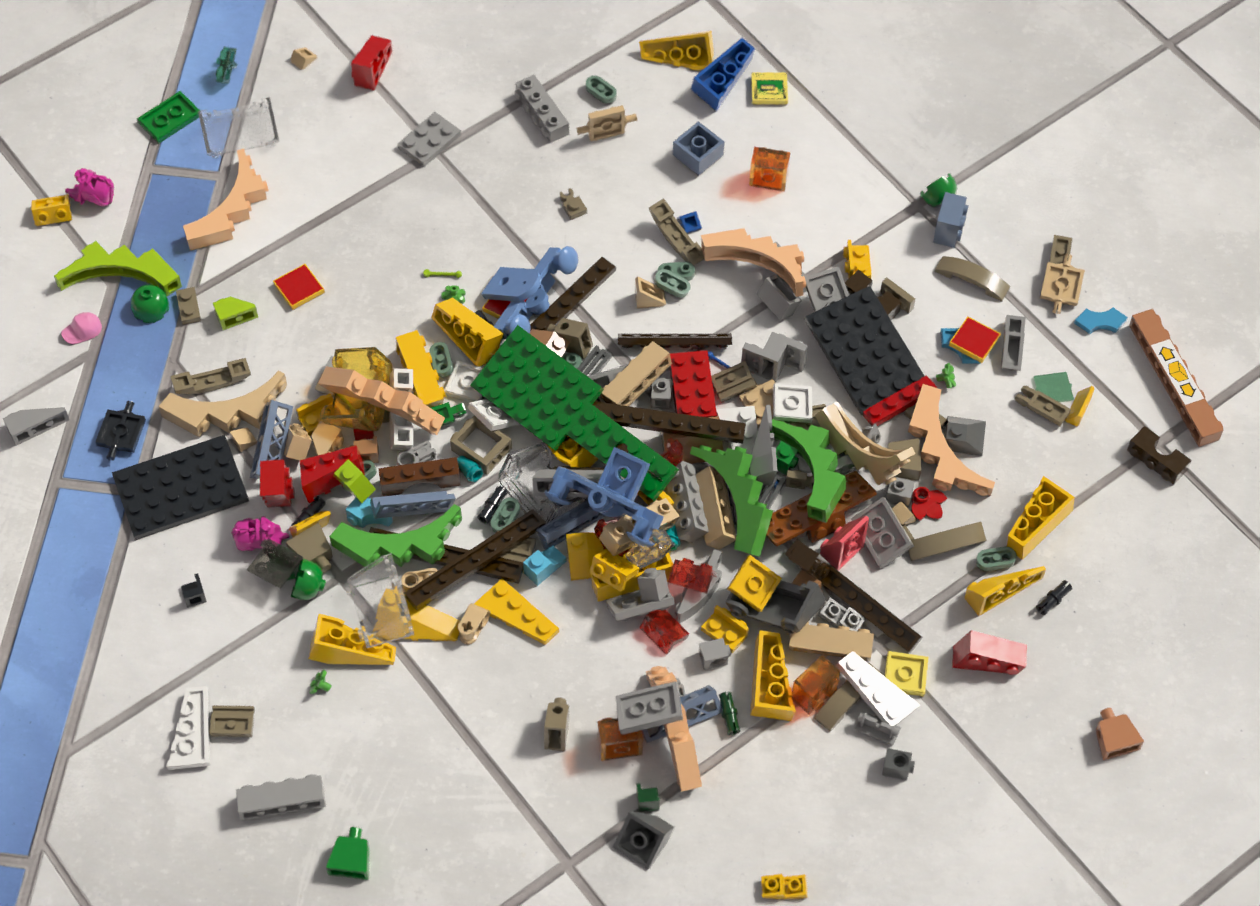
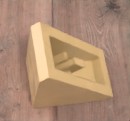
[635,276,666,309]

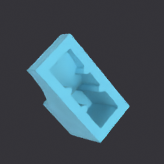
[345,497,393,529]
[523,545,567,586]

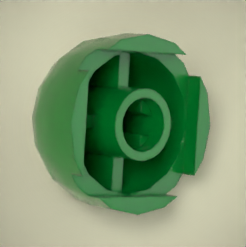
[920,173,957,207]
[131,285,169,323]
[291,559,326,600]

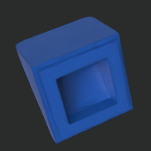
[677,211,702,233]

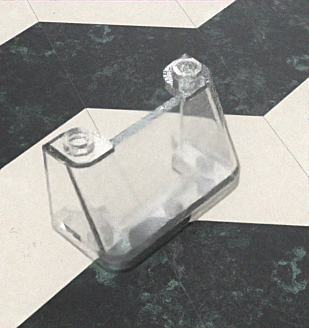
[198,97,279,158]
[498,442,588,524]
[344,553,414,648]

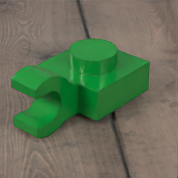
[431,402,467,426]

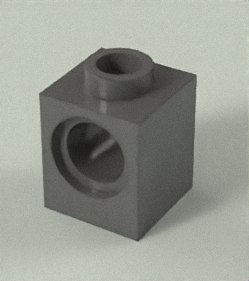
[882,748,915,780]

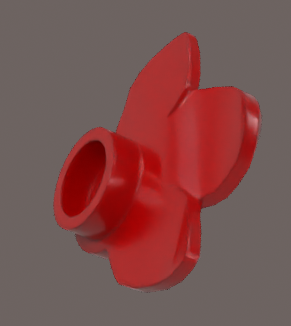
[911,487,947,521]

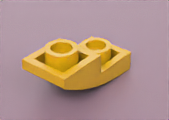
[761,874,808,899]

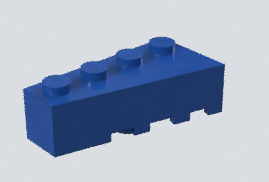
[691,38,755,112]

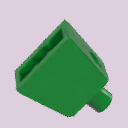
[326,827,369,880]

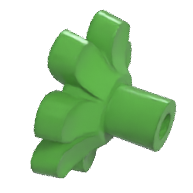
[441,285,466,304]
[936,363,956,388]
[309,669,332,694]

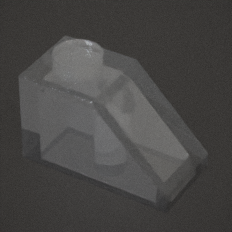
[625,529,675,569]

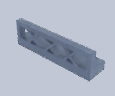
[250,400,293,480]
[370,491,456,519]
[536,500,605,550]
[642,685,722,743]

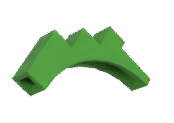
[770,419,846,523]
[690,445,773,557]
[329,504,462,570]

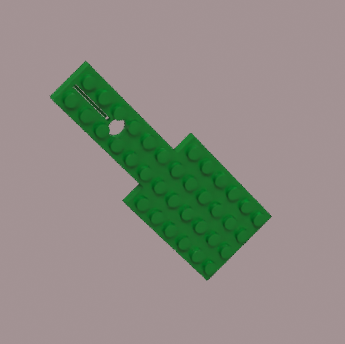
[470,325,679,502]

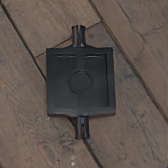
[95,401,146,461]

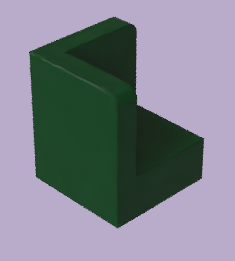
[636,783,660,812]

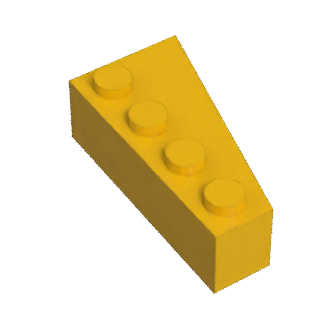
[431,298,503,367]
[395,330,446,408]
[1007,476,1075,560]
[591,535,674,602]
[750,630,796,721]

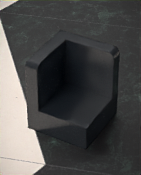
[181,573,207,608]

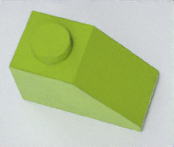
[213,296,258,330]
[333,459,376,503]

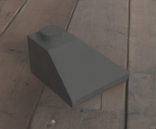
[945,416,986,456]
[613,811,674,869]

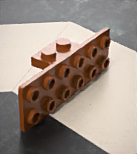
[766,471,877,546]

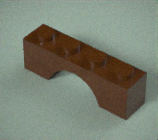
[378,457,461,497]

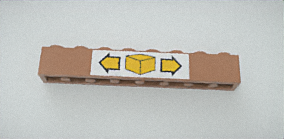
[1129,309,1223,447]

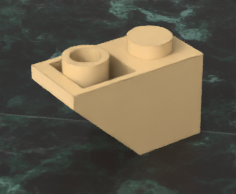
[311,421,344,456]
[284,423,312,460]

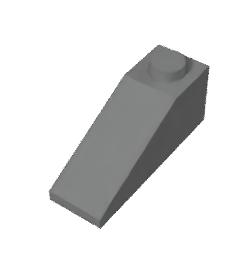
[3,407,70,446]

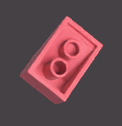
[820,516,869,571]

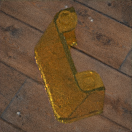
[320,347,393,431]

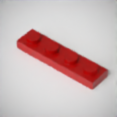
[863,375,938,426]

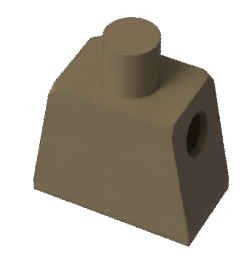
[547,318,593,359]
[887,438,921,480]
[286,523,333,573]
[544,697,569,751]

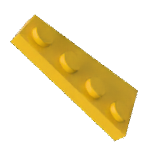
[474,579,560,645]

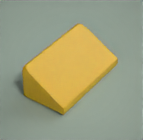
[1065,386,1094,426]
[289,511,331,537]

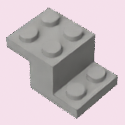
[741,332,808,382]

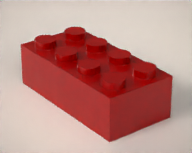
[669,350,717,418]

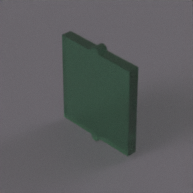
[1033,372,1074,402]

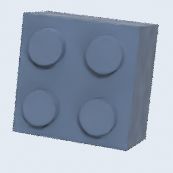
[673,121,725,175]
[933,192,969,248]

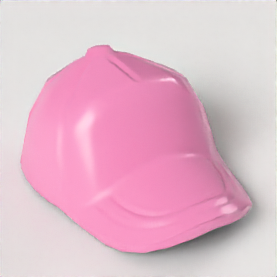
[61,312,102,344]

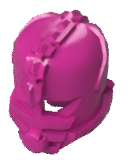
[65,168,114,206]
[231,516,290,552]

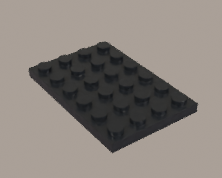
[804,286,924,416]
[112,435,249,540]

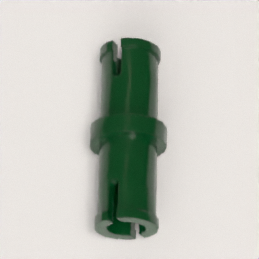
[719,691,740,735]

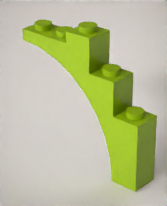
[54,241,182,296]

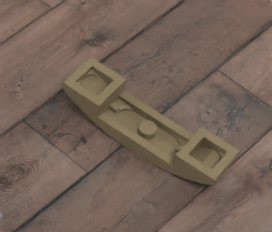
[649,198,704,266]
[934,256,1010,302]
[170,358,251,394]
[908,522,987,561]
[814,663,884,731]

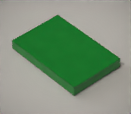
[137,91,202,144]

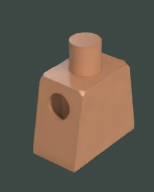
[1096,708,1144,761]

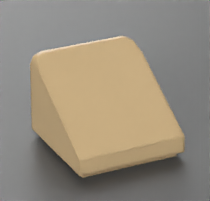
[290,47,317,70]
[229,427,257,452]
[892,502,916,525]

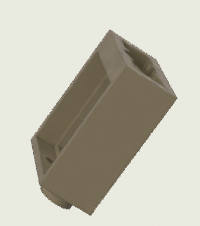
[450,415,512,475]

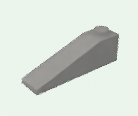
[748,405,777,485]

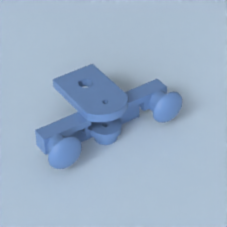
[481,246,578,340]
[544,447,664,547]

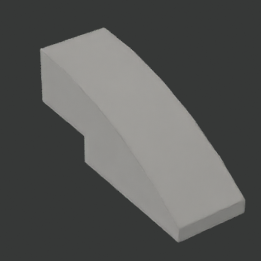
[1001,315,1026,371]

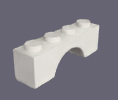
[390,368,413,450]

